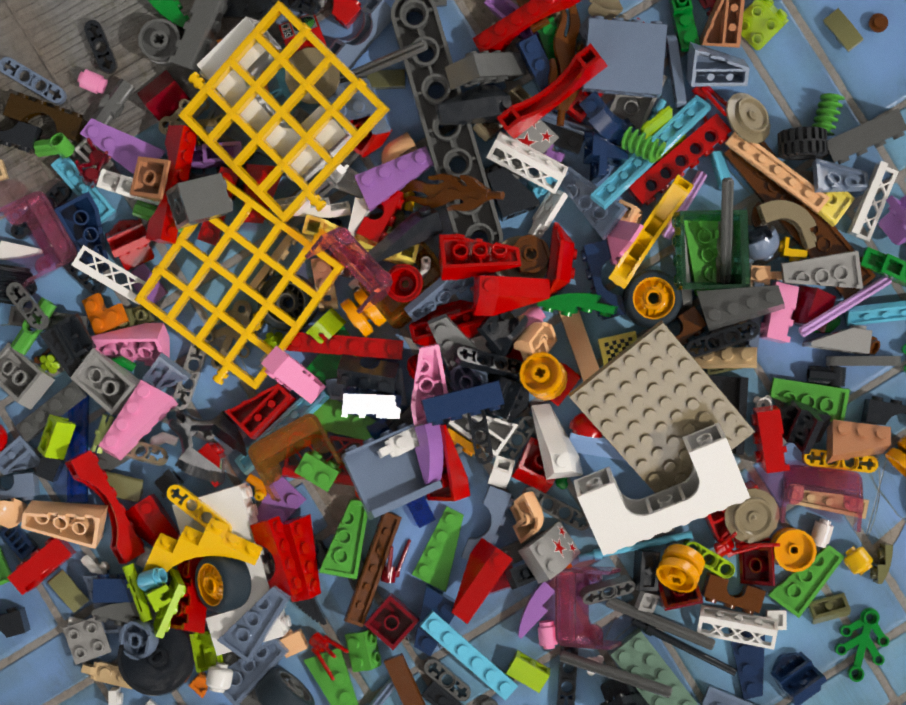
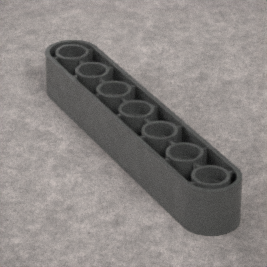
[391,0,503,244]

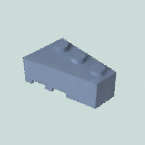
[686,42,750,87]

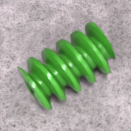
[812,93,845,136]
[621,126,666,163]

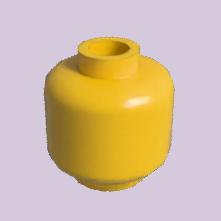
[844,546,873,576]

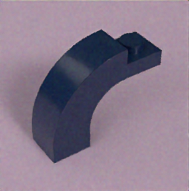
[579,91,636,146]

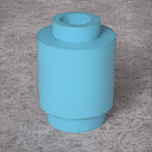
[137,567,168,592]

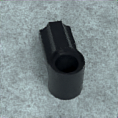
[806,366,847,387]

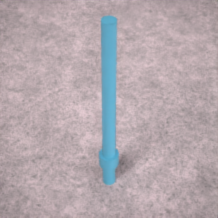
[578,531,693,562]

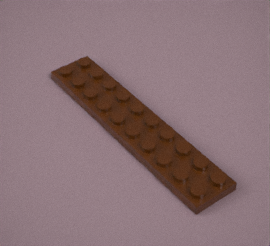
[723,141,876,300]

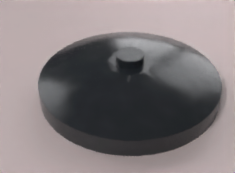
[117,622,195,696]

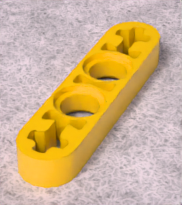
[802,449,878,473]
[167,484,232,533]

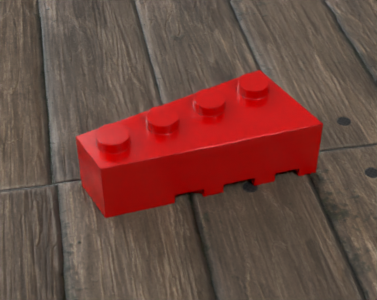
[282,514,321,602]
[170,556,207,634]

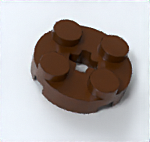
[513,235,550,274]

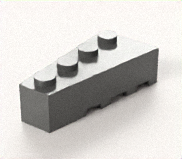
[168,0,228,72]
[444,50,527,90]
[827,108,906,164]
[697,285,785,332]

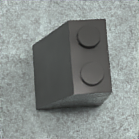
[165,173,233,230]

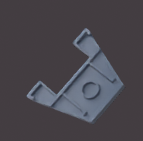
[328,78,391,135]

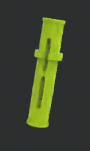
[122,563,153,622]

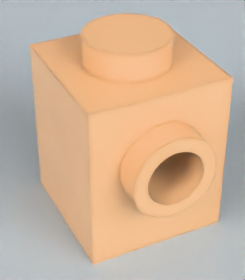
[619,199,643,224]
[279,628,309,658]

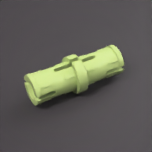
[90,414,115,454]

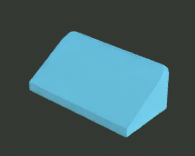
[709,151,731,191]

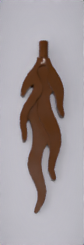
[548,4,583,127]
[400,174,505,211]

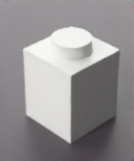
[488,455,515,489]

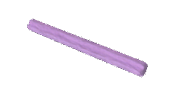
[798,276,892,337]

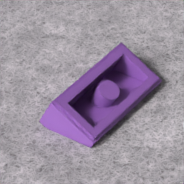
[126,263,168,304]

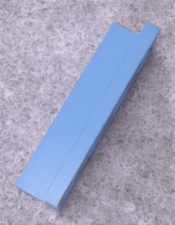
[568,432,626,461]

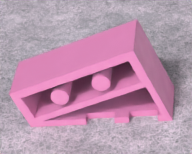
[759,281,799,344]
[261,346,326,404]

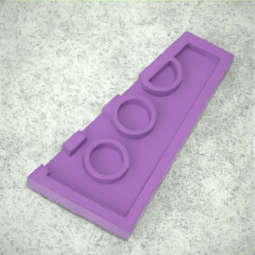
[80,118,166,174]
[354,146,433,212]
[257,473,306,522]

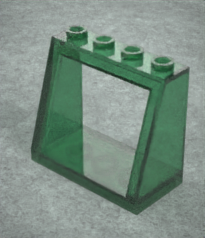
[672,210,750,291]

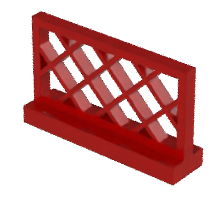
[282,431,365,486]

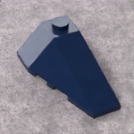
[54,191,110,273]

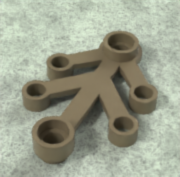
[158,99,231,146]
[204,300,258,370]

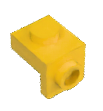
[778,236,808,262]

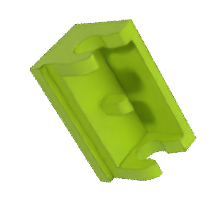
[306,308,346,344]
[37,414,76,460]
[143,583,171,612]
[190,630,224,673]
[506,650,551,693]

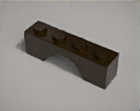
[3,92,87,143]

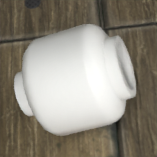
[206,662,233,693]

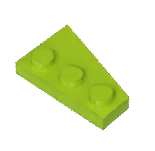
[153,568,186,639]

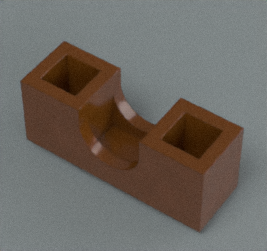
[675,306,707,346]
[701,572,766,615]

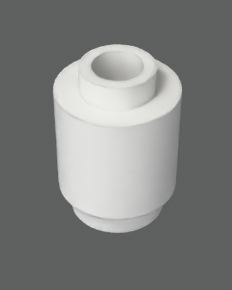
[811,518,834,548]

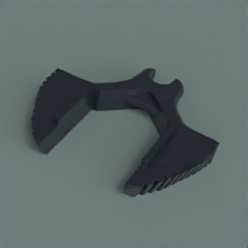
[168,410,247,483]
[294,539,364,625]

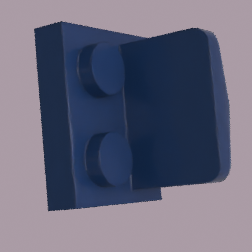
[583,131,629,184]
[770,652,827,705]

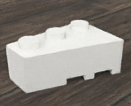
[447,414,518,458]

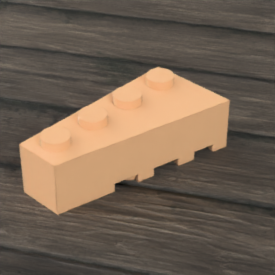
[21,500,108,549]

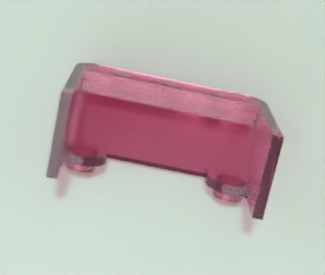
[0,191,77,287]
[305,227,393,314]
[779,465,864,532]
[555,566,621,650]

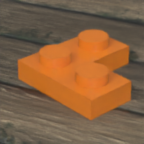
[82,293,129,335]

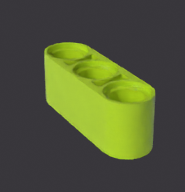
[683,539,735,579]

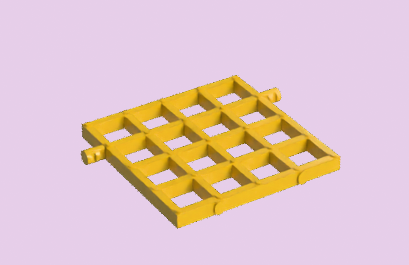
[178,1,390,222]
[134,176,345,390]

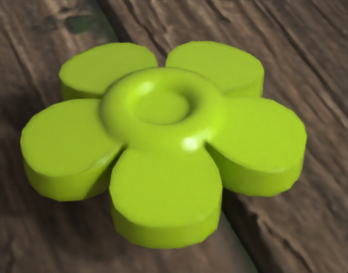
[264,332,283,348]
[40,354,61,374]

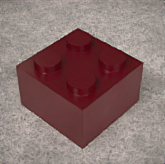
[364,593,419,650]

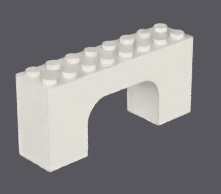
[197,16,352,182]
[574,423,750,556]
[172,482,292,656]

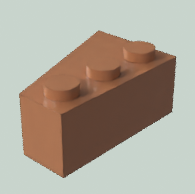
[699,0,745,48]
[826,420,891,464]

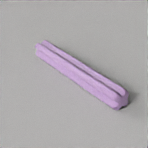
[661,171,707,239]

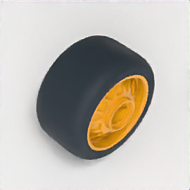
[622,270,682,328]
[195,556,251,613]

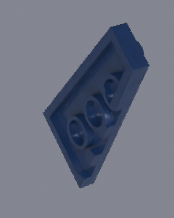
[728,615,766,700]

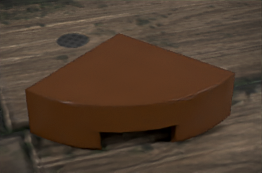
[751,201,762,228]

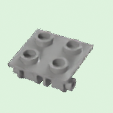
[63,617,112,665]

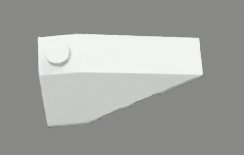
[531,404,583,480]

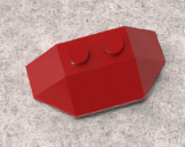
[546,222,577,297]
[409,300,487,346]

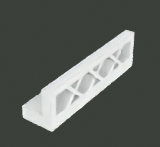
[486,131,569,194]
[847,161,899,242]
[71,245,146,305]
[697,605,779,650]

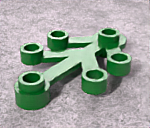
[834,608,890,682]

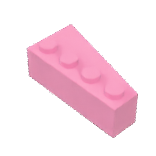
[98,380,178,461]

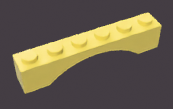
[302,214,419,266]

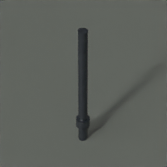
[631,618,737,676]

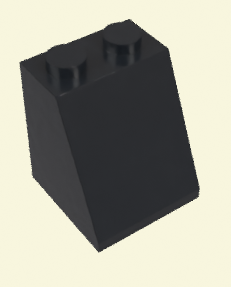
[486,166,540,222]

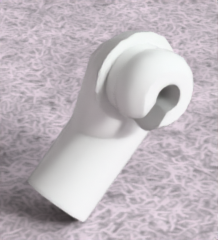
[418,256,431,279]
[81,555,110,574]

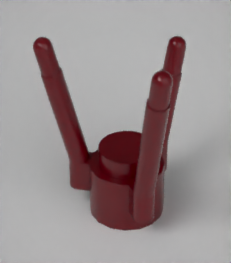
[79,138,111,168]
[75,151,108,188]
[380,539,411,583]

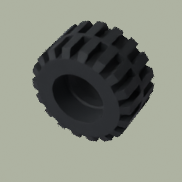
[777,126,828,160]

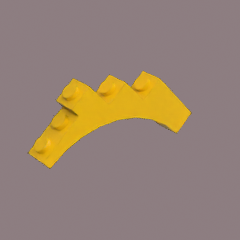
[609,175,694,289]
[143,518,263,573]

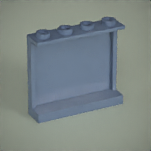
[582,16,667,98]
[341,423,443,520]

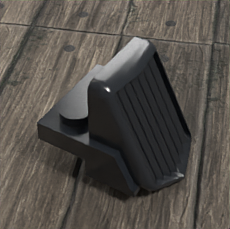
[0,264,37,306]
[477,311,528,356]
[486,373,529,421]
[780,400,831,454]
[599,679,650,705]

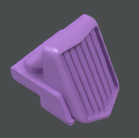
[878,195,906,245]

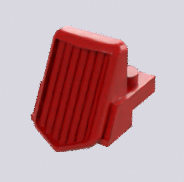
[105,218,154,270]

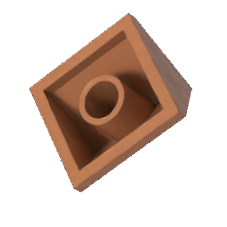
[130,156,171,202]

